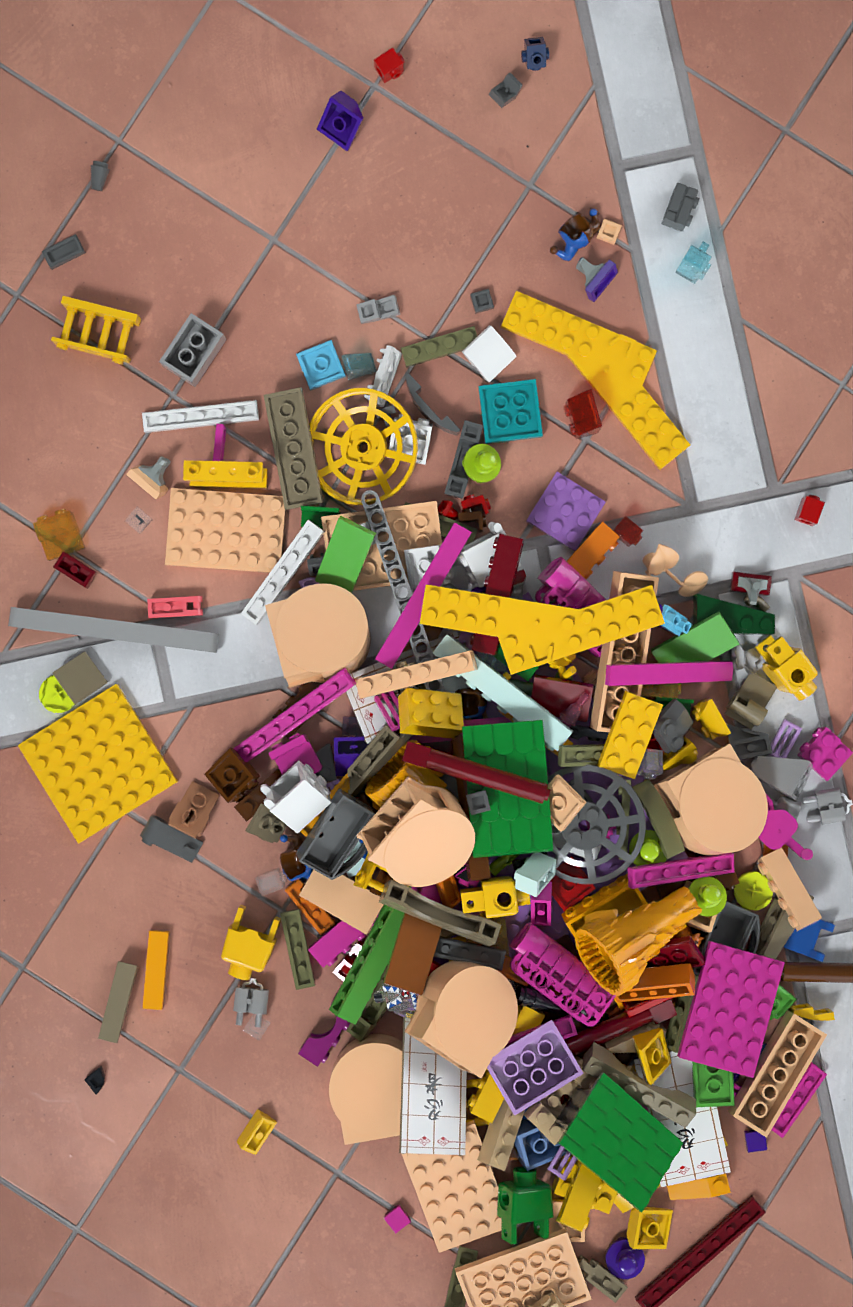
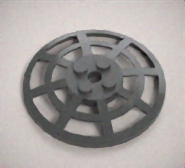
[539,765,646,884]

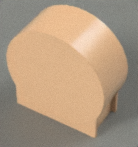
[265,584,371,688]
[654,744,768,855]
[356,777,475,887]
[404,961,518,1078]
[329,1034,403,1145]

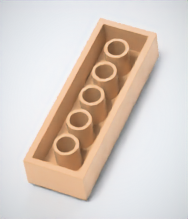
[727,1010,827,1138]

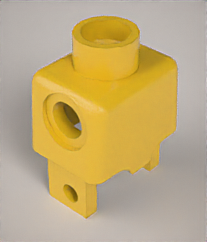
[755,635,818,701]
[460,876,531,919]
[221,905,281,980]

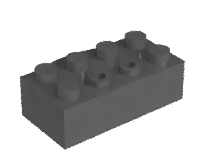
[296,788,375,880]
[692,901,760,976]

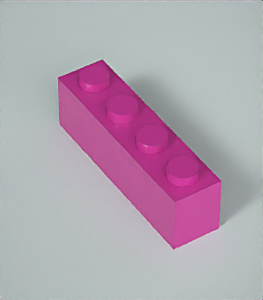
[308,911,381,968]

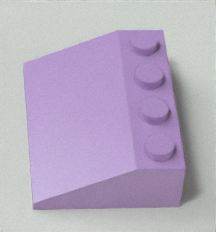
[487,1020,584,1116]

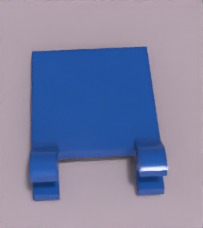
[783,919,835,962]

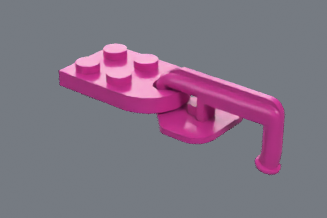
[759,794,813,860]

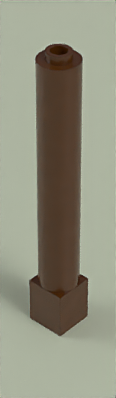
[451,733,491,882]
[781,962,853,983]

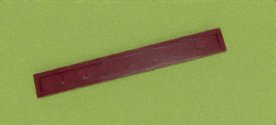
[635,1196,766,1307]

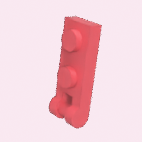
[147,596,203,619]

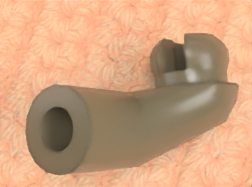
[744,594,770,612]

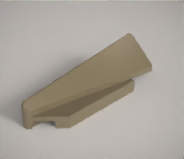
[348,714,413,796]
[755,894,814,959]

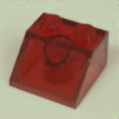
[563,389,602,439]

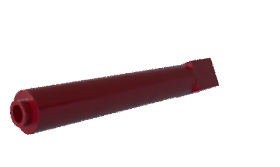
[402,741,551,804]
[564,999,677,1056]

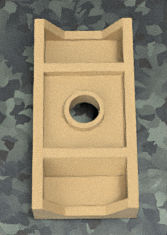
[523,1056,597,1146]

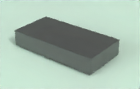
[42,234,86,270]

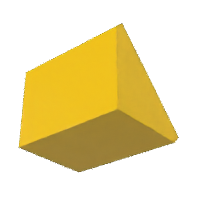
[632,1028,672,1085]

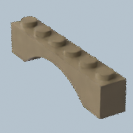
[379,880,501,947]
[582,1042,696,1128]

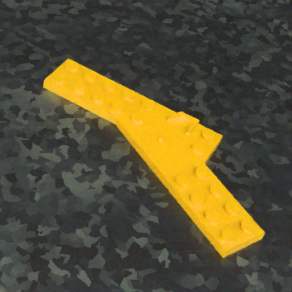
[501,291,690,470]
[420,584,665,675]

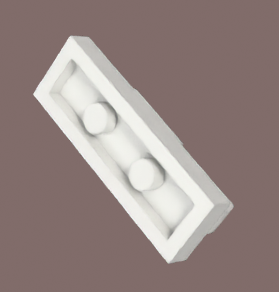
[364,345,402,407]

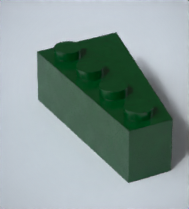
[693,594,775,635]

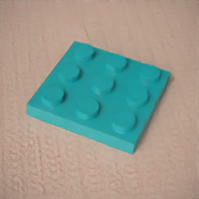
[478,379,543,444]

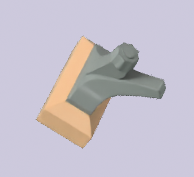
[127,457,171,499]

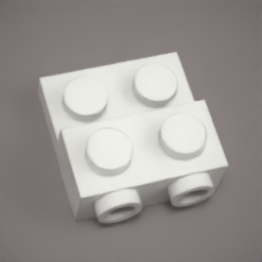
[388,415,433,464]
[404,544,453,589]

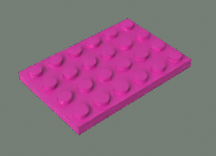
[677,941,785,1078]

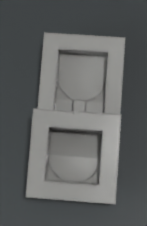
[356,295,401,324]

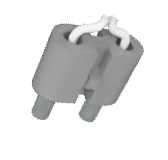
[802,787,853,825]
[233,978,269,1028]

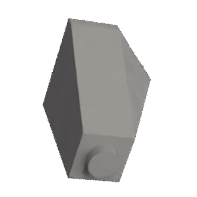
[749,756,813,801]

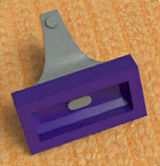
[576,257,618,302]

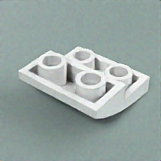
[462,325,517,382]

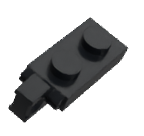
[570,724,609,741]

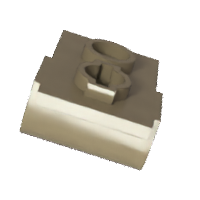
[724,673,777,730]
[245,803,287,843]

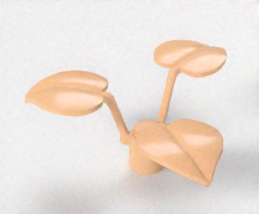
[642,544,709,597]

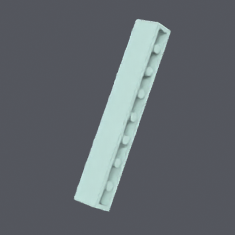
[433,634,573,751]

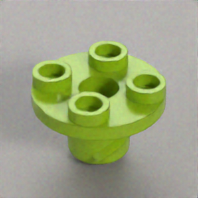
[462,444,501,483]
[629,830,667,866]
[688,877,727,917]

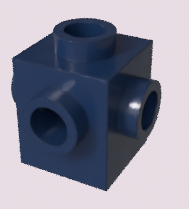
[521,37,549,71]

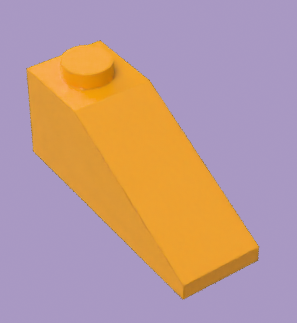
[667,1173,731,1200]

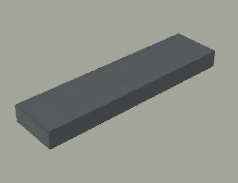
[434,936,506,971]

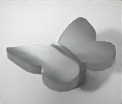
[731,645,760,674]

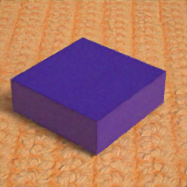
[744,1130,767,1153]

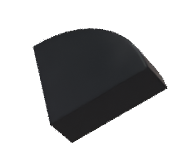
[84,1066,105,1095]

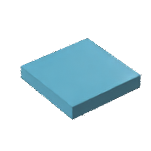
[296,340,346,391]

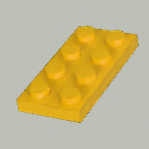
[597,691,663,779]

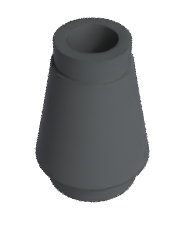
[91,161,110,191]

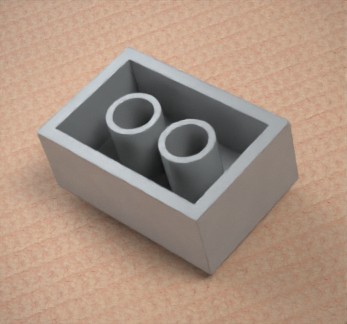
[159,313,227,387]

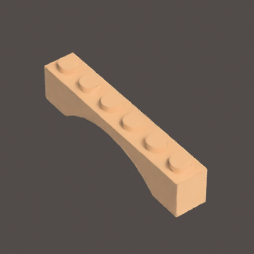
[355,650,478,699]

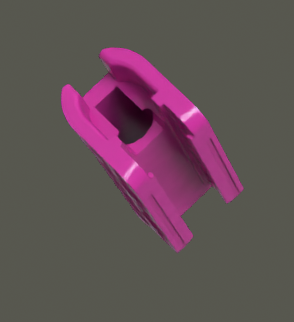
[535,557,607,657]
[510,922,616,1026]

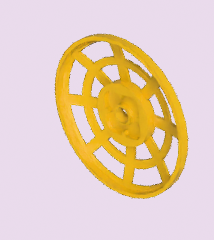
[309,388,418,505]

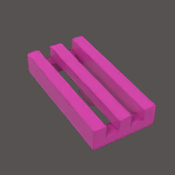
[213,424,226,461]
[374,691,400,732]

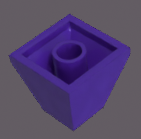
[317,91,363,151]

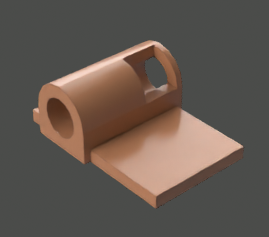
[168,781,220,839]

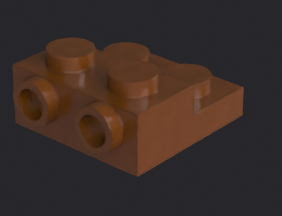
[204,748,260,803]

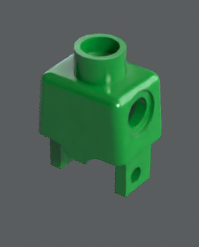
[497,1166,554,1244]

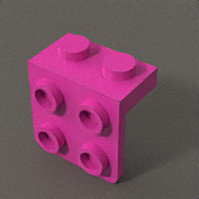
[269,733,322,775]

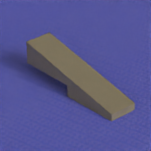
[98,961,139,1043]

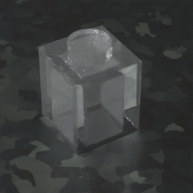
[638,749,663,779]
[255,868,287,896]

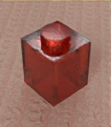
[613,516,644,547]

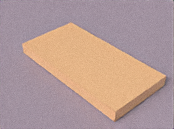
[299,870,384,935]

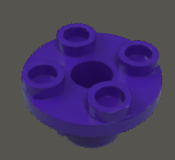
[605,1237,645,1279]

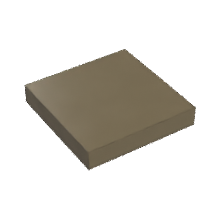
[52,651,108,705]

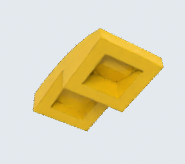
[789,1003,835,1021]

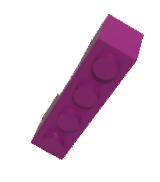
[298,990,350,1067]

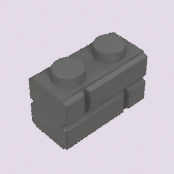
[661,183,700,231]

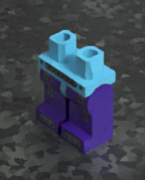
[656,604,692,636]

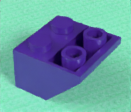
[334,737,371,776]

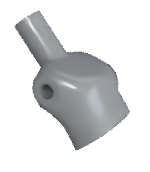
[772,796,801,820]

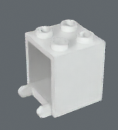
[457,522,521,587]
[260,761,332,834]

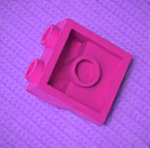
[797,727,853,781]

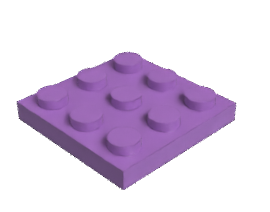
[526,472,606,551]

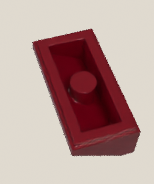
[53,551,96,589]

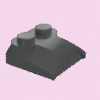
[653,698,693,754]

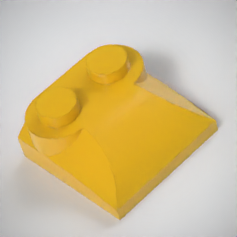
[691,699,731,740]
[649,736,698,770]
[627,1207,673,1249]

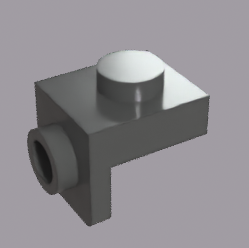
[489,73,523,108]

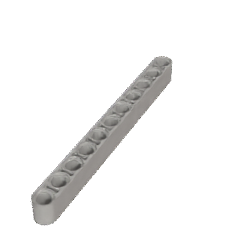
[361,490,443,691]
[8,607,219,653]

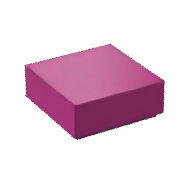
[384,1204,411,1234]

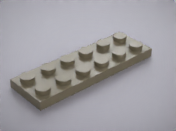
[264,387,324,510]

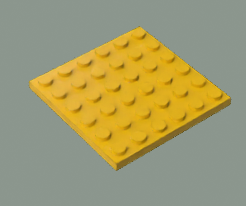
[18,684,178,844]

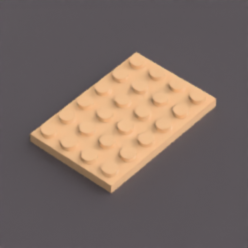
[165,488,286,573]
[321,501,442,591]
[401,1120,501,1253]
[455,1228,591,1307]

